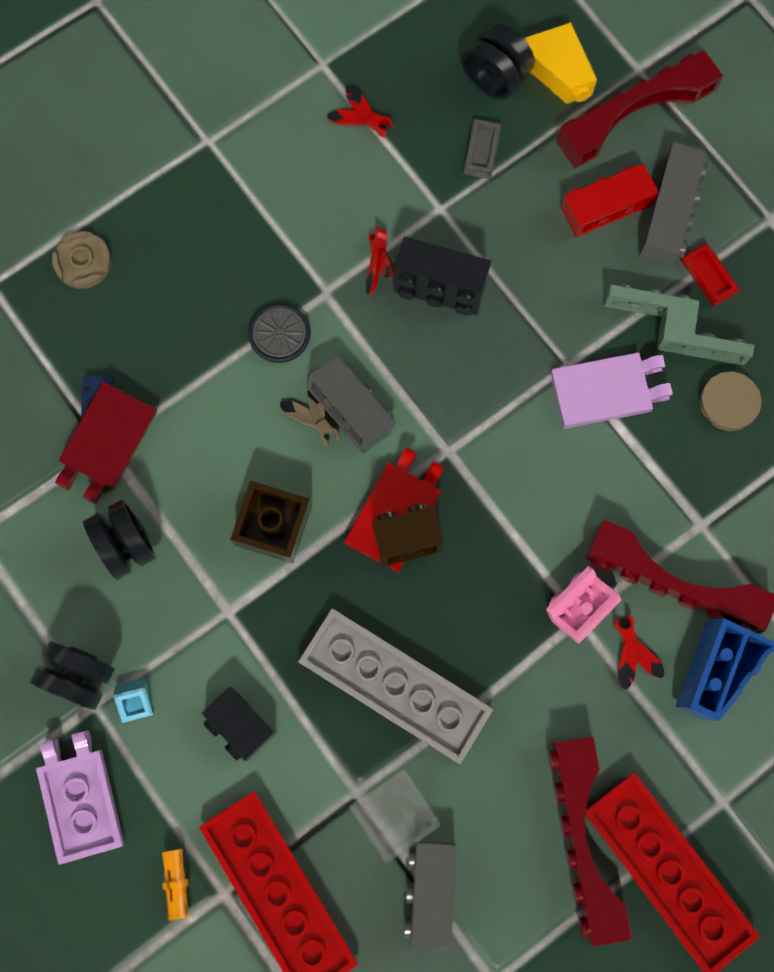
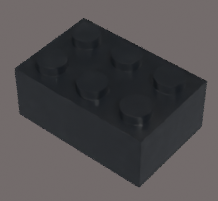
[393,236,492,315]

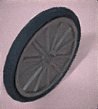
[248,304,311,363]

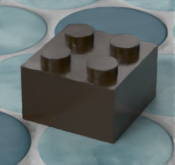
[230,481,312,564]
[372,503,444,568]

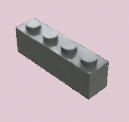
[639,142,709,266]

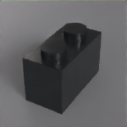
[201,686,276,761]

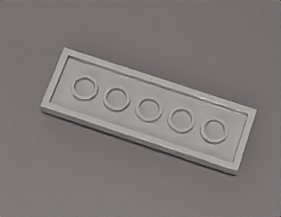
[298,608,493,765]

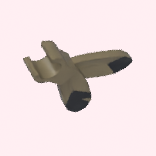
[280,390,339,448]

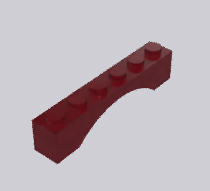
[557,50,723,169]
[585,519,774,634]
[548,737,632,947]

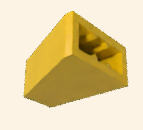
[524,23,597,104]

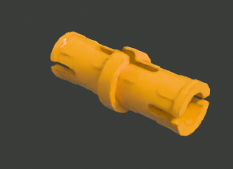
[162,849,190,921]

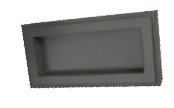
[463,119,502,179]

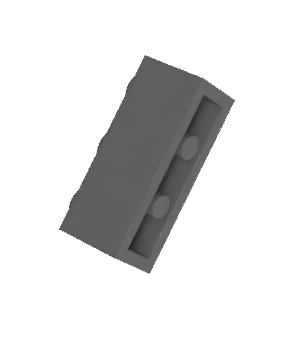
[306,355,395,454]
[404,841,456,950]

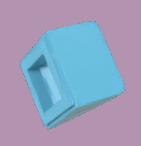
[113,678,153,723]

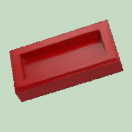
[680,243,740,307]

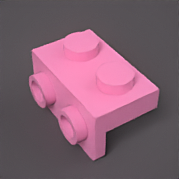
[546,566,621,644]

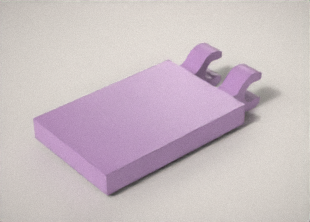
[551,353,673,429]
[36,730,125,865]

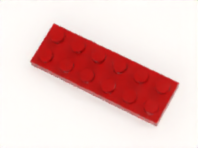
[586,772,760,972]
[199,791,358,972]

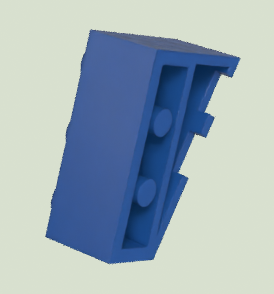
[675,618,774,721]

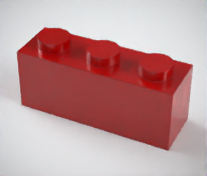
[561,163,659,238]

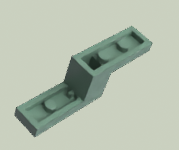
[604,284,754,366]

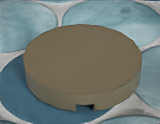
[52,231,112,289]
[699,371,762,431]

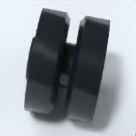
[461,23,535,100]
[83,499,156,580]
[30,641,115,710]

